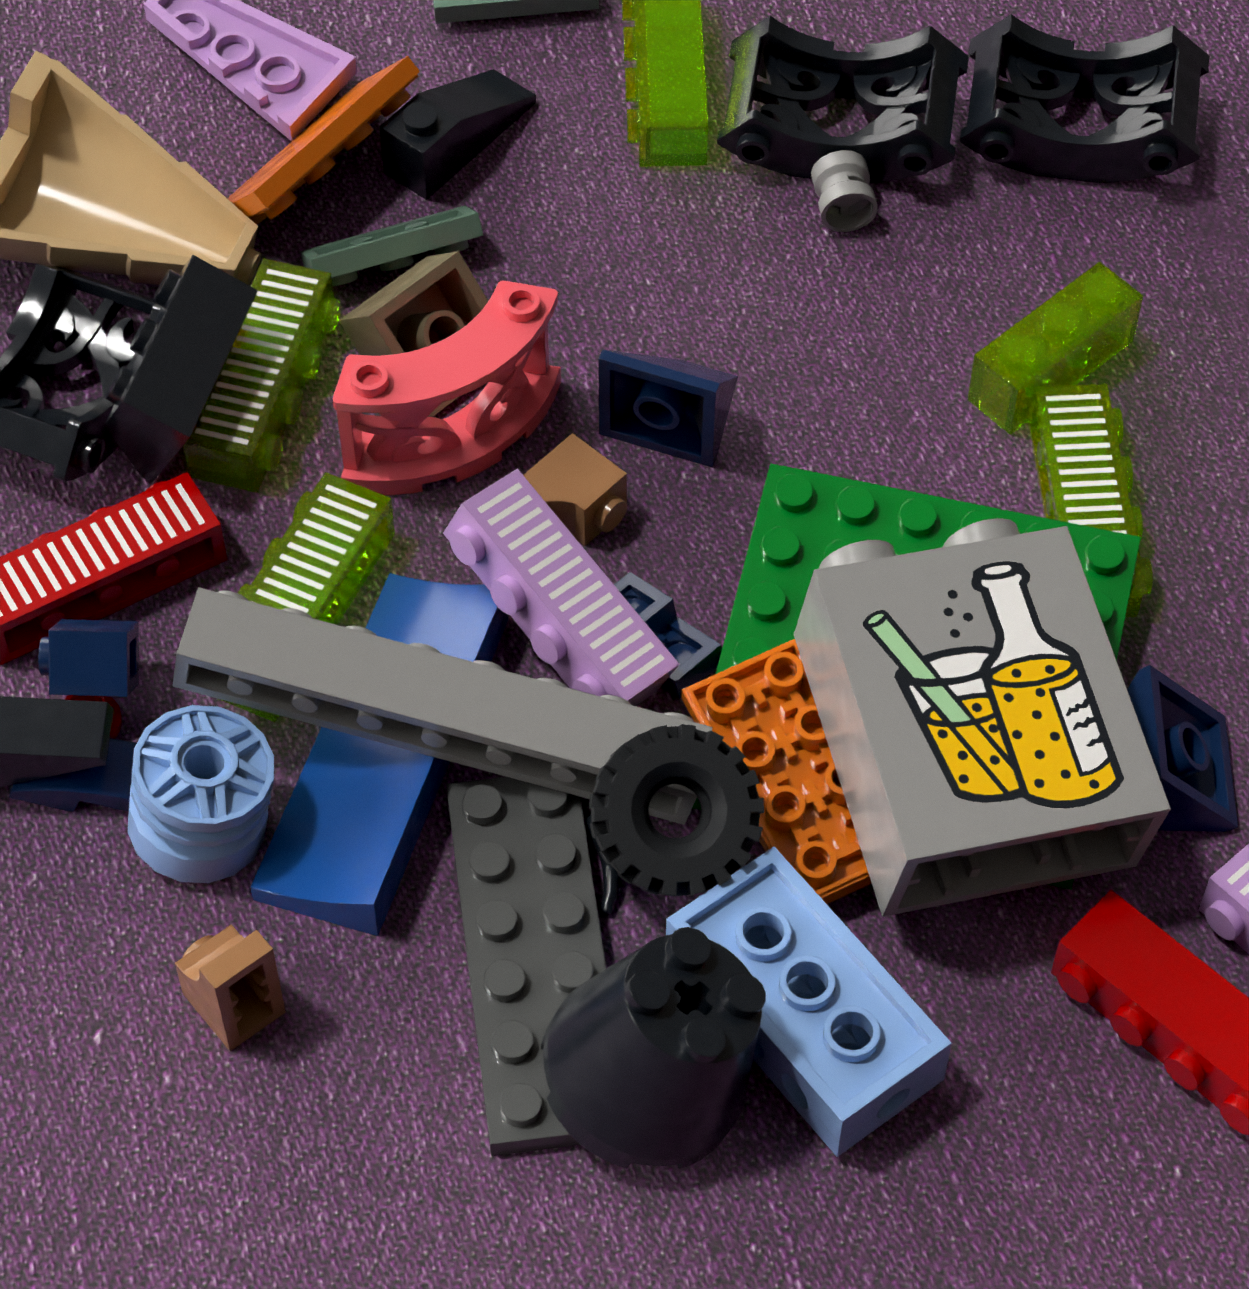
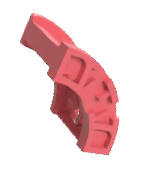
[333,281,561,495]

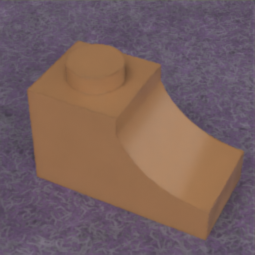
[523,433,627,546]
[175,924,286,1051]

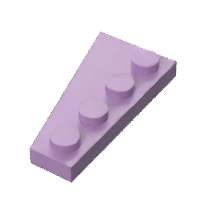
[144,0,357,141]

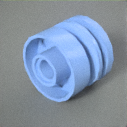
[127,705,274,883]

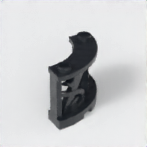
[960,14,1210,183]
[717,16,969,183]
[0,263,162,482]

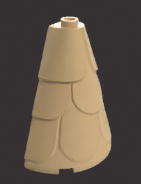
[0,51,261,285]

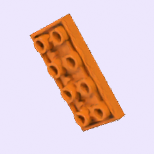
[227,56,420,225]
[682,639,871,904]

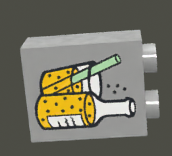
[794,518,1171,917]

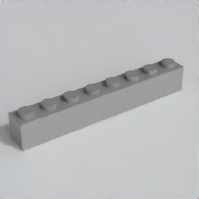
[173,587,713,825]

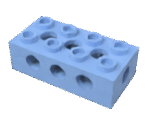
[666,846,952,1157]

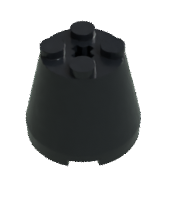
[540,927,766,1169]

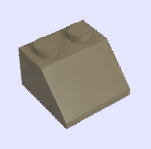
[339,251,488,417]

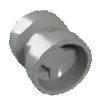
[811,150,878,232]

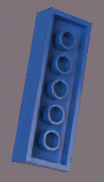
[250,573,509,936]

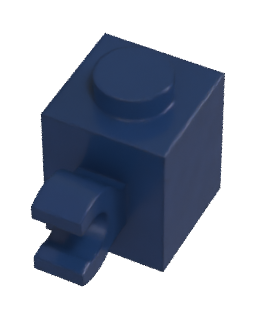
[38,619,139,697]

